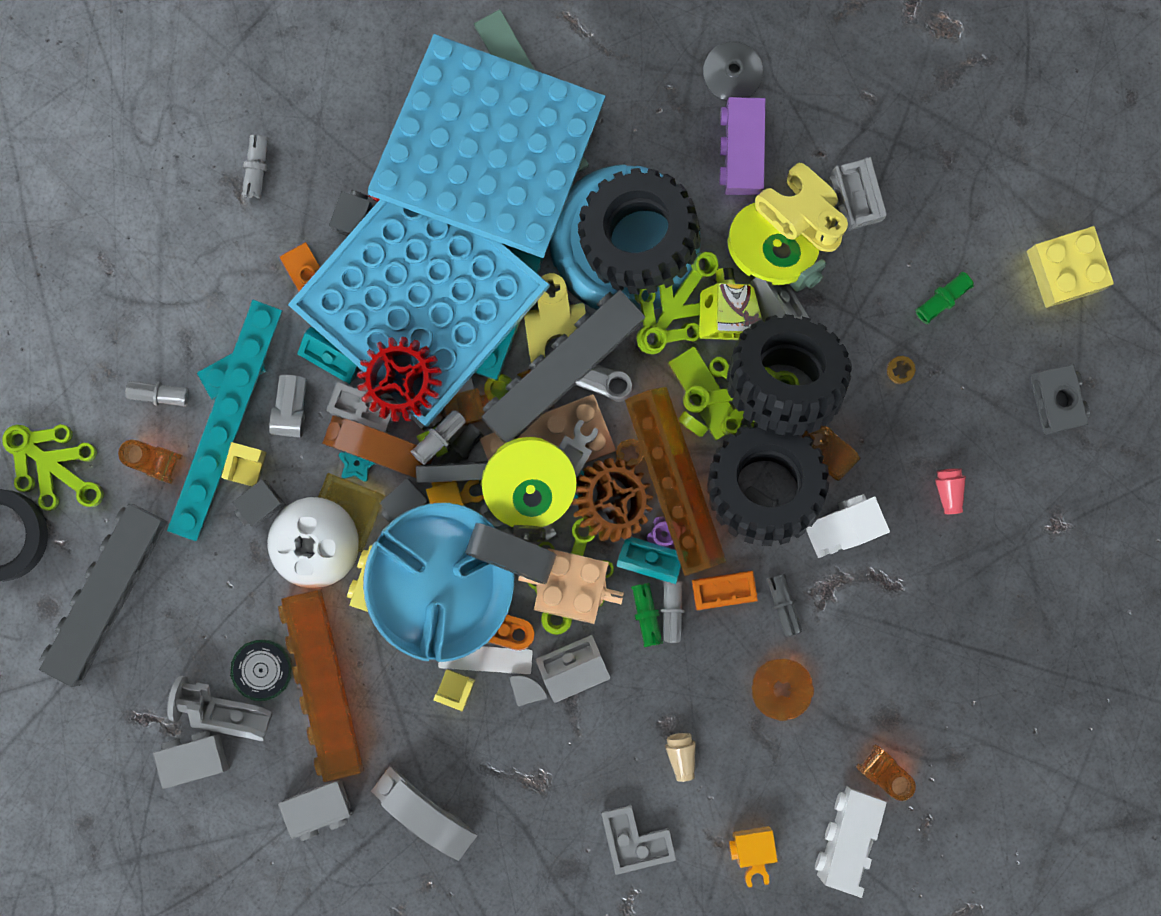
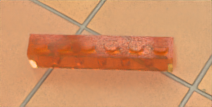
[624,387,726,576]
[278,590,364,782]

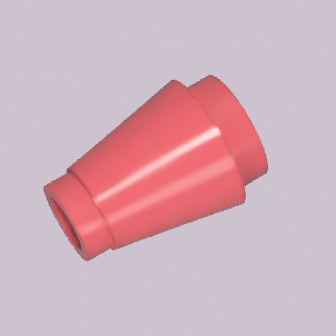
[935,468,966,514]

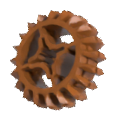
[571,458,654,542]

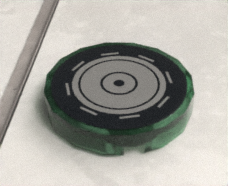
[230,639,293,701]

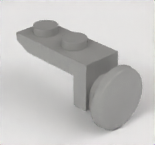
[167,676,272,741]

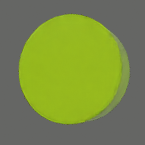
[484,374,512,401]
[678,410,709,437]

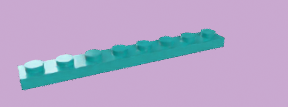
[167,299,283,541]

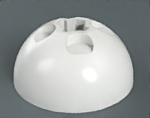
[268,497,359,588]

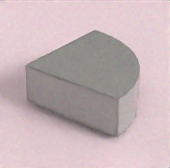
[509,675,548,707]

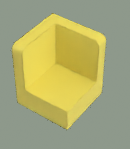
[222,442,267,486]
[433,669,475,711]

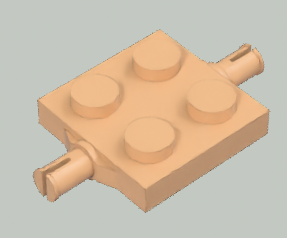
[518,548,624,624]

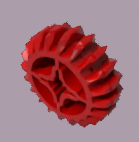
[357,337,442,422]

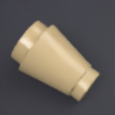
[665,733,696,782]

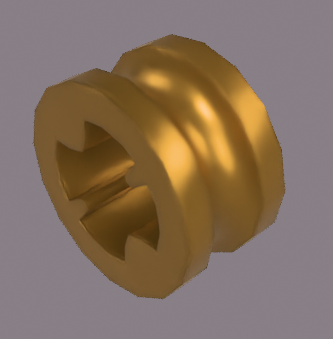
[887,356,916,384]

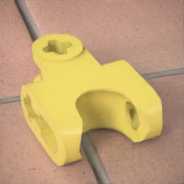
[755,163,848,252]
[524,273,586,363]

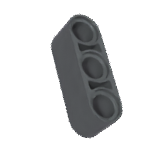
[465,523,557,584]

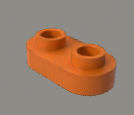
[488,615,534,651]

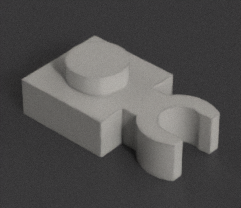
[559,420,598,478]

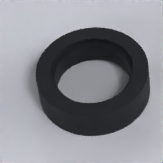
[0,489,48,582]

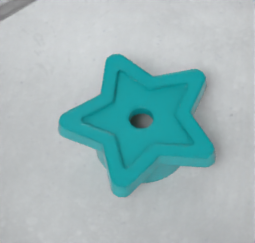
[338,452,376,482]

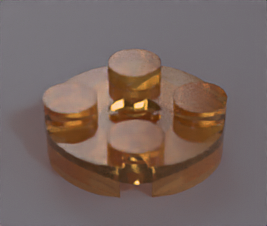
[751,658,814,721]

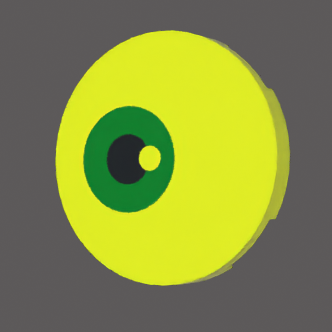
[728,203,820,285]
[481,437,576,529]

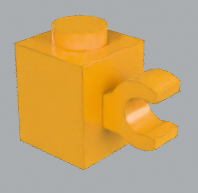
[426,480,484,507]
[729,826,778,887]

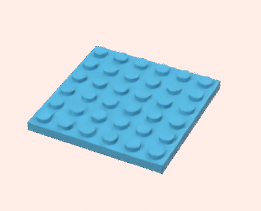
[368,34,606,258]
[288,199,550,427]

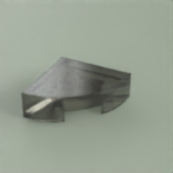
[514,525,546,542]

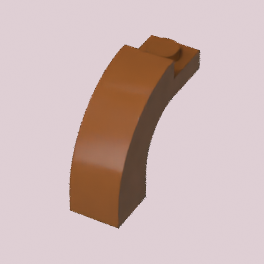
[322,415,434,479]

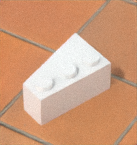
[806,494,890,558]
[815,786,887,898]

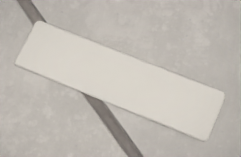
[438,646,533,674]

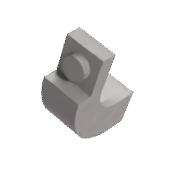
[371,766,478,861]

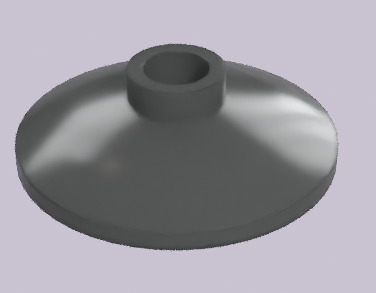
[703,42,763,101]

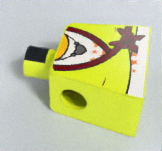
[699,268,762,340]

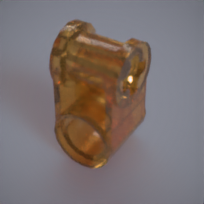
[802,425,861,481]
[118,440,183,484]
[855,744,916,801]

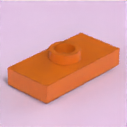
[279,242,320,291]
[691,570,758,610]

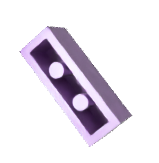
[719,97,765,195]

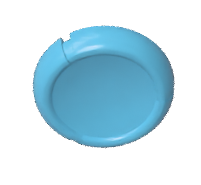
[549,165,701,312]
[363,503,514,662]

